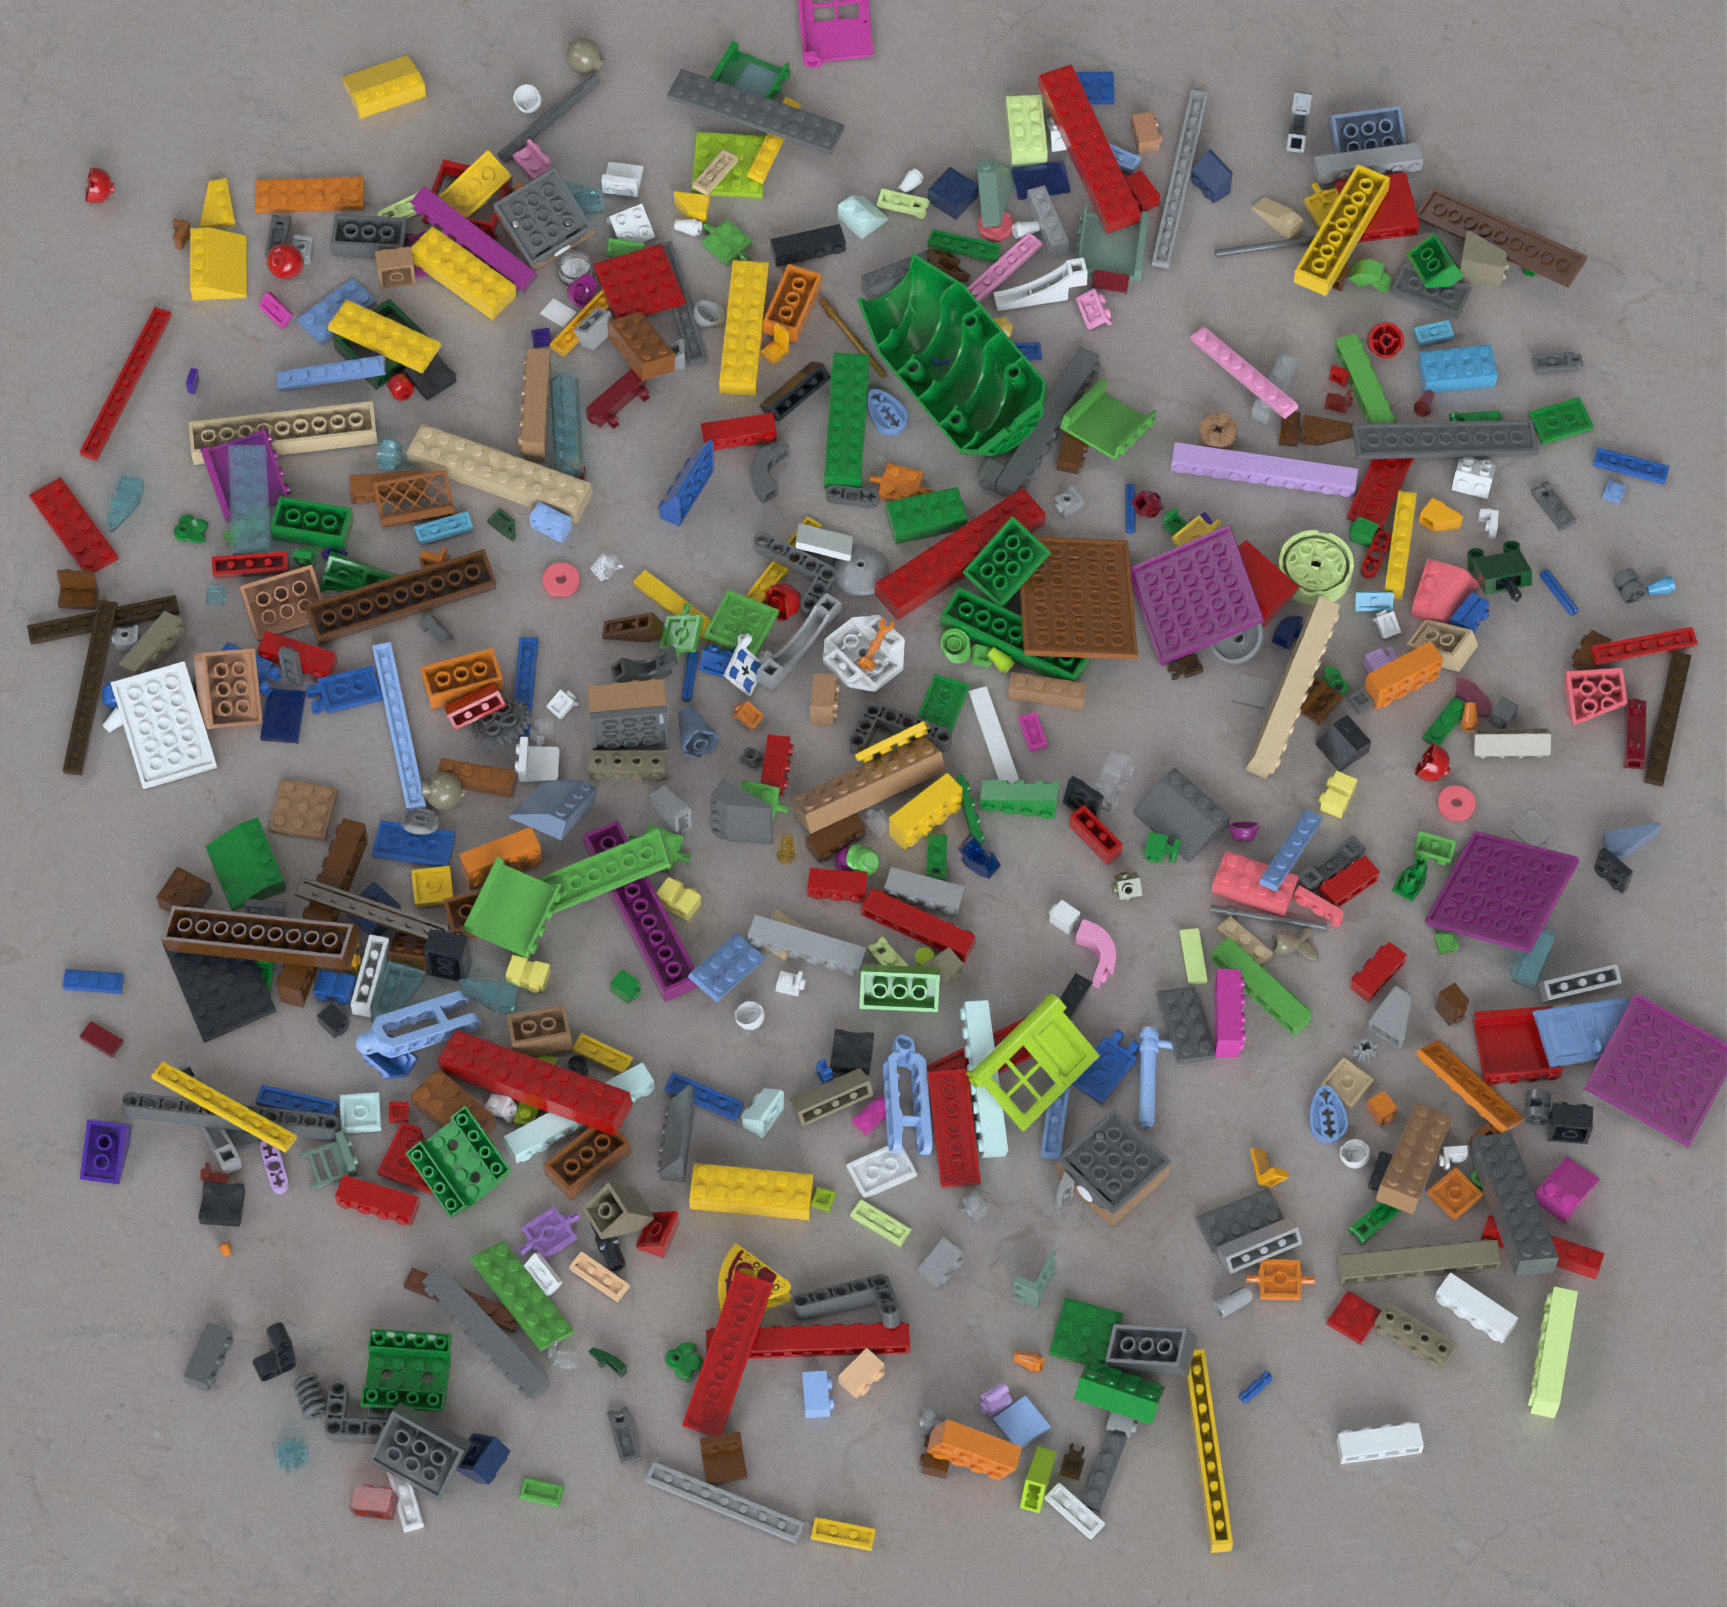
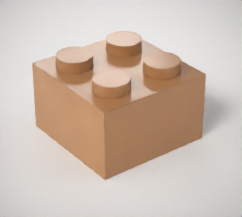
[375,247,416,290]
[810,673,840,726]

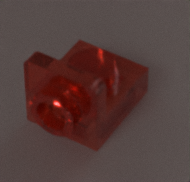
[1325,389,1354,414]
[200,1162,230,1184]

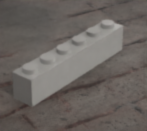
[1313,142,1423,184]
[748,914,866,975]

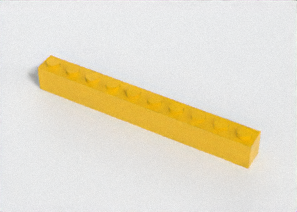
[1185,1349,1233,1553]

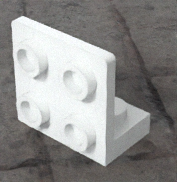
[601,162,644,197]
[605,204,655,242]

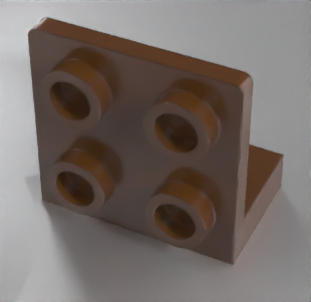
[57,569,99,610]
[388,932,428,977]
[700,1432,747,1485]

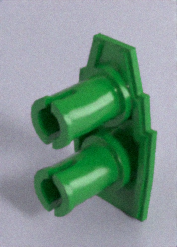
[1392,856,1428,902]

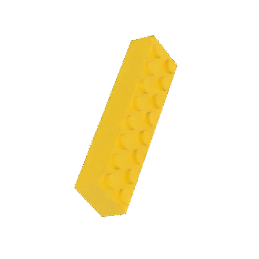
[1294,164,1390,296]
[719,260,769,396]

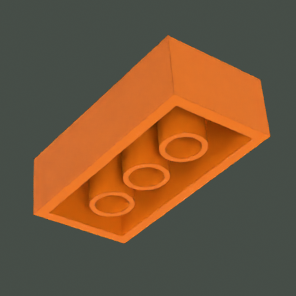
[763,264,822,343]
[1364,641,1443,710]
[420,648,504,710]
[459,827,542,891]
[927,1419,1022,1480]

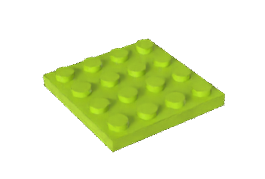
[691,132,766,198]

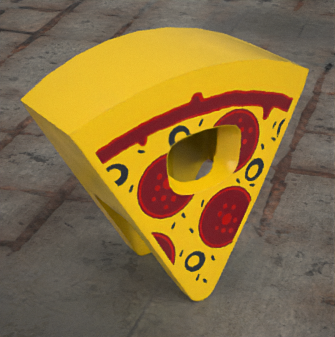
[718,1243,792,1314]

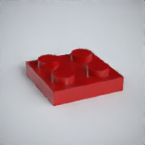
[1326,1290,1382,1345]

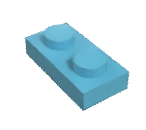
[1413,320,1454,347]
[1355,591,1394,611]

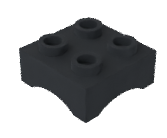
[405,353,457,401]
[830,1029,874,1075]
[198,1181,245,1227]

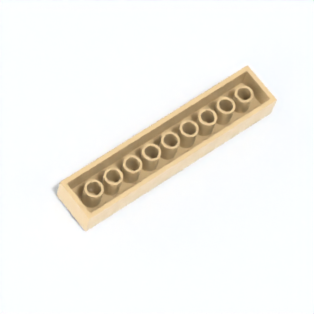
[188,401,378,465]
[407,424,592,524]
[1245,596,1340,779]

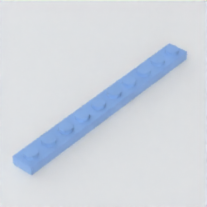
[372,642,426,811]

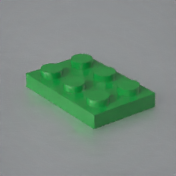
[1528,397,1594,445]
[917,674,970,734]

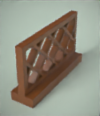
[373,470,455,528]

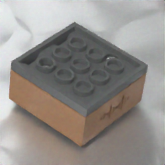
[493,167,594,271]
[587,678,670,750]
[1056,1108,1171,1227]

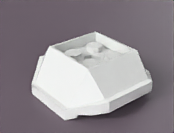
[823,615,905,692]

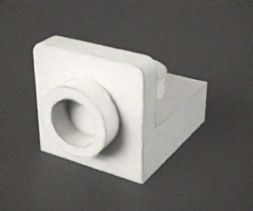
[1478,508,1499,539]
[1372,610,1401,639]
[546,689,580,720]
[776,971,806,996]
[1438,1145,1468,1172]

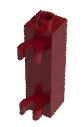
[586,368,650,429]
[1623,698,1647,770]

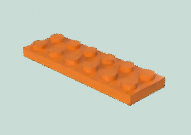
[255,176,364,213]
[1416,1040,1524,1134]

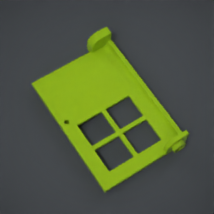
[966,993,1100,1132]

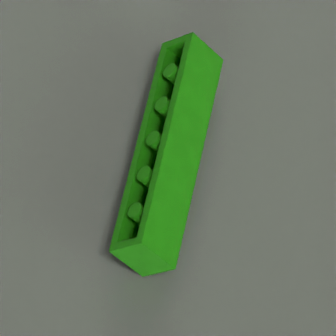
[1334,334,1396,424]
[1211,937,1312,1037]

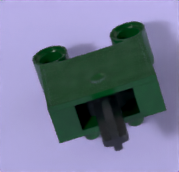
[1467,541,1532,602]

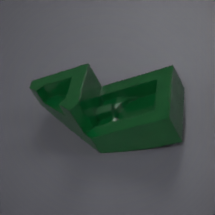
[487,508,516,541]
[588,1347,627,1378]

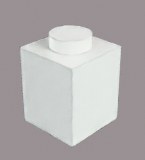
[1049,900,1080,934]

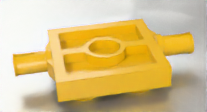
[1303,182,1338,230]
[1170,515,1223,547]

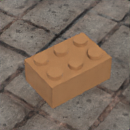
[507,1005,573,1057]

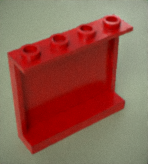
[1335,172,1420,243]
[1472,1006,1564,1085]

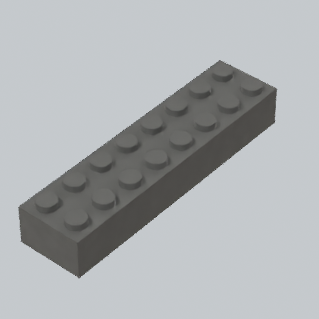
[1469,1133,1559,1276]

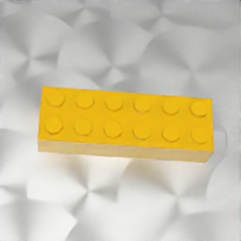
[411,226,516,321]
[689,1163,813,1221]

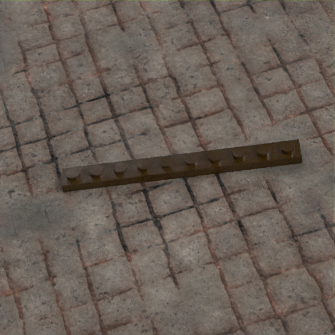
[63,600,118,776]

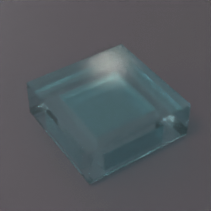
[206,585,227,605]

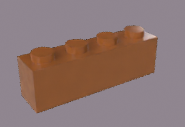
[349,470,426,504]
[437,758,517,798]

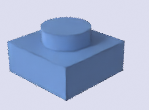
[1602,480,1626,504]

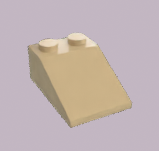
[1406,619,1478,672]

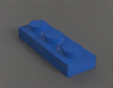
[63,969,125,994]

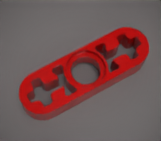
[1360,530,1391,579]

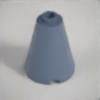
[678,706,719,758]

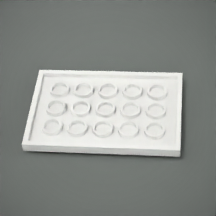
[111,661,217,789]

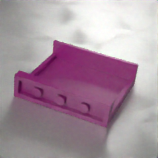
[200,428,291,522]

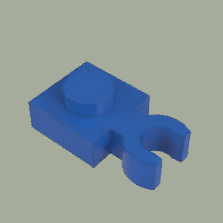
[816,1059,834,1084]

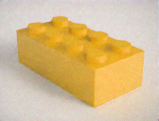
[889,773,963,850]

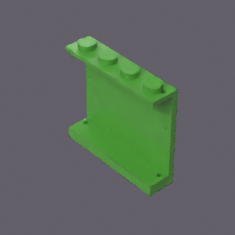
[1060,379,1157,460]
[464,857,563,959]

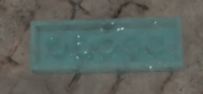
[227,445,271,555]

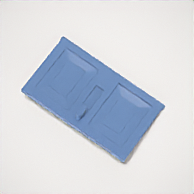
[1532,997,1629,1068]

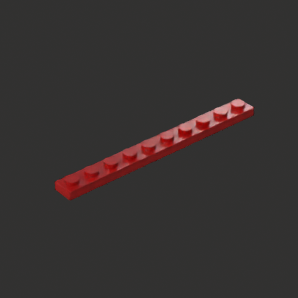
[80,307,172,461]

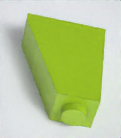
[1020,1446,1057,1514]

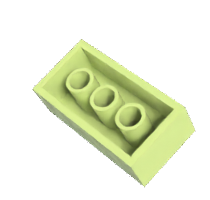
[1005,94,1048,167]

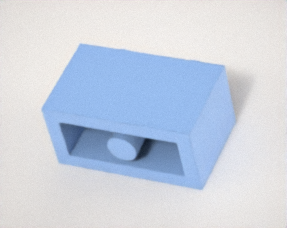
[802,1371,834,1418]

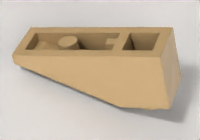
[1252,197,1303,240]

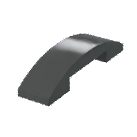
[1297,835,1366,890]

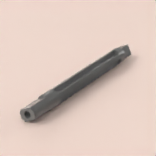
[497,75,600,163]

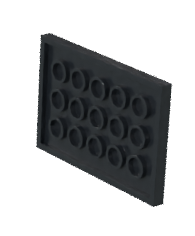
[162,943,277,1043]

